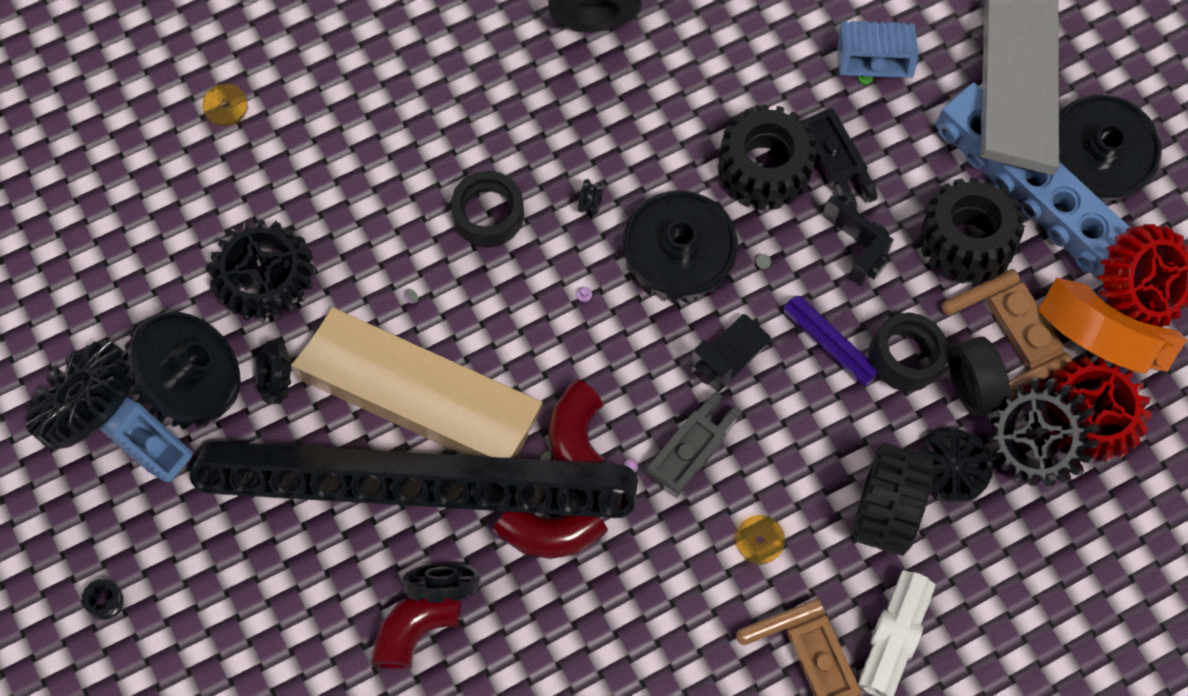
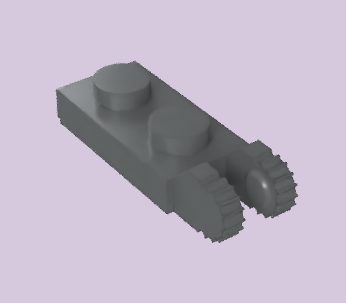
[645,392,743,498]

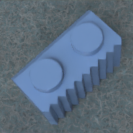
[837,20,919,78]
[100,397,193,482]

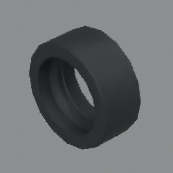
[451,170,524,248]
[868,312,949,392]
[948,337,1011,417]

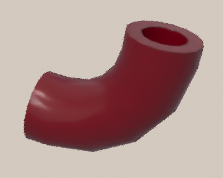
[548,379,605,489]
[493,512,608,559]
[371,597,462,670]

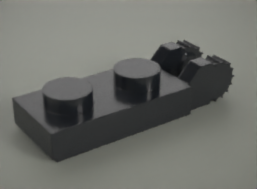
[799,108,878,208]

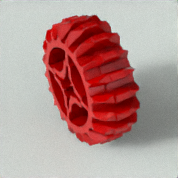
[1096,224,1188,327]
[1047,356,1152,463]

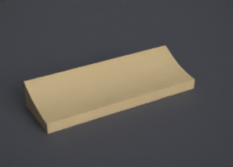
[291,307,543,458]

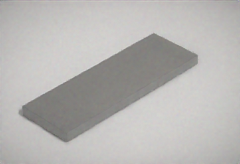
[980,0,1059,175]

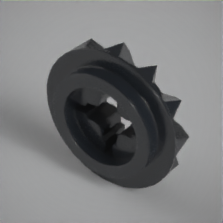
[256,341,293,405]

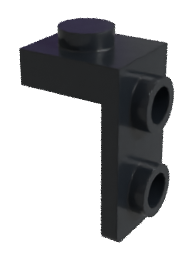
[823,196,894,287]
[690,314,771,393]

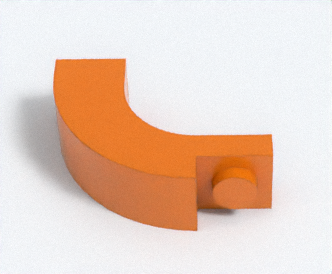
[1038,277,1187,374]

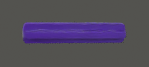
[783,295,877,386]

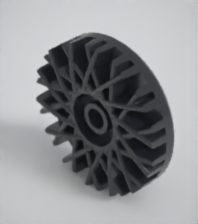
[1059,94,1162,204]
[623,190,738,304]
[121,311,241,430]
[24,340,133,449]

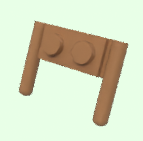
[941,269,1072,393]
[736,598,862,696]

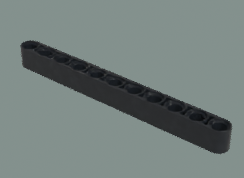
[189,441,638,518]

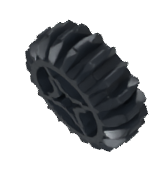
[208,219,315,323]
[987,377,1100,488]

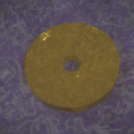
[202,84,248,126]
[736,515,785,564]

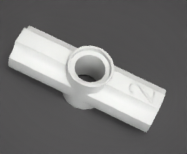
[858,570,936,696]

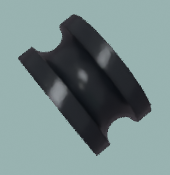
[578,179,604,216]
[82,579,124,620]

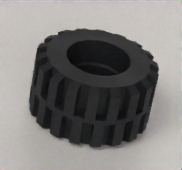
[548,0,642,32]
[718,105,817,210]
[919,178,1025,284]
[853,443,934,556]

